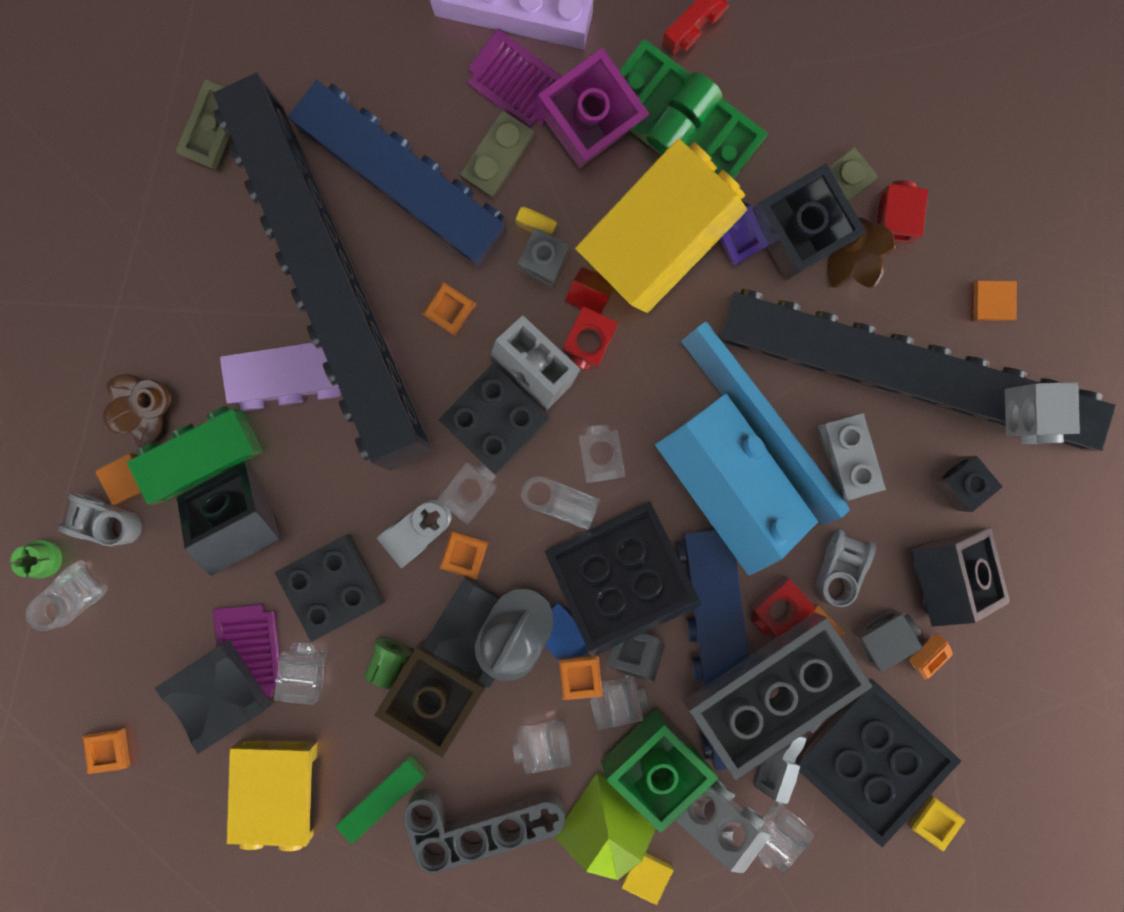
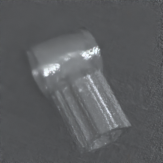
[521,476,601,530]

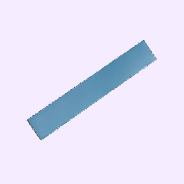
[681,321,850,525]

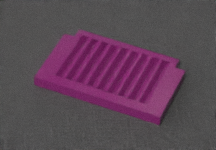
[467,29,562,129]
[212,604,283,697]

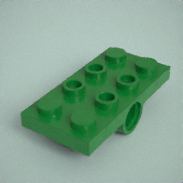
[619,38,768,179]

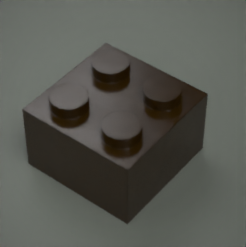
[374,640,486,758]

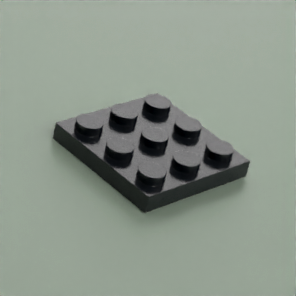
[544,501,701,657]
[795,678,961,848]

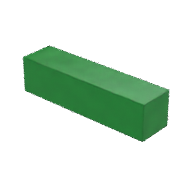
[335,754,426,845]

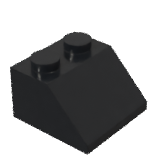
[753,164,867,280]
[177,461,280,576]
[912,527,1010,627]

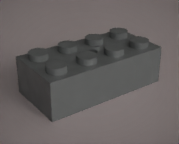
[682,612,873,780]

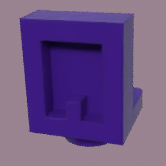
[719,201,768,265]

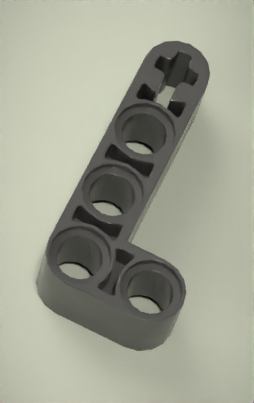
[403,789,565,873]

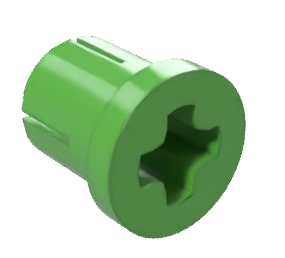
[10,539,62,578]
[364,637,412,689]

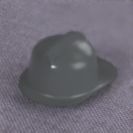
[475,589,554,681]

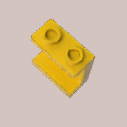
[227,740,317,851]

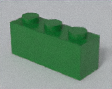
[126,406,263,505]

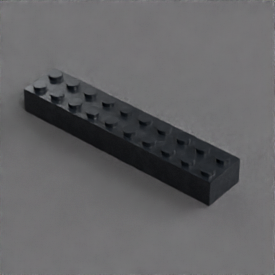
[213,72,434,471]

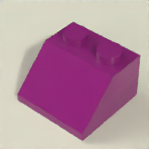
[534,47,649,169]

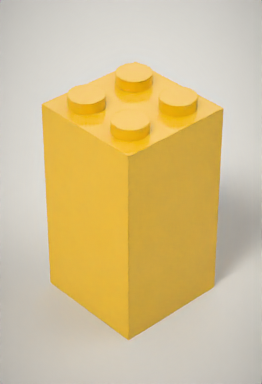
[575,138,747,314]

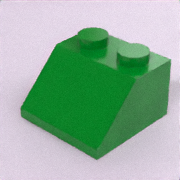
[601,708,719,833]

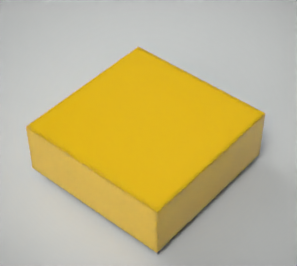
[515,206,558,237]
[908,795,966,852]
[621,853,674,905]

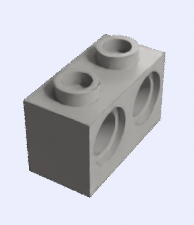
[1005,383,1080,444]
[815,413,886,501]
[675,780,772,873]

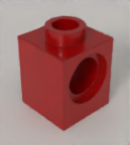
[875,180,929,243]
[562,306,618,371]
[749,576,816,637]

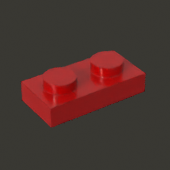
[662,0,729,56]

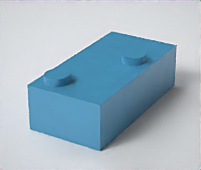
[655,393,818,576]

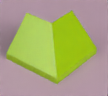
[554,771,656,881]

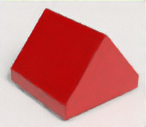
[565,267,614,314]

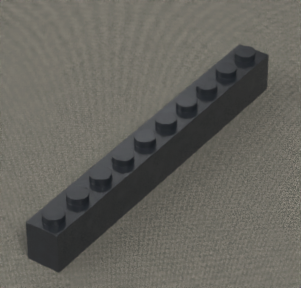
[718,289,1116,451]

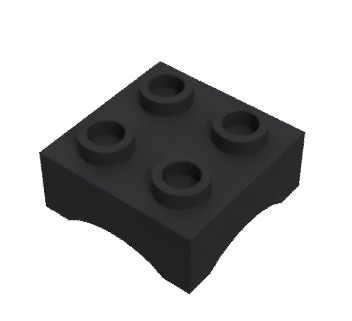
[439,363,550,475]
[274,534,385,642]
[422,577,501,688]
[155,640,272,754]

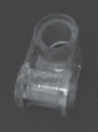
[25,560,109,632]

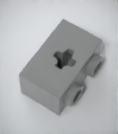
[489,315,580,411]

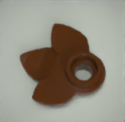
[828,217,896,288]
[103,374,171,448]

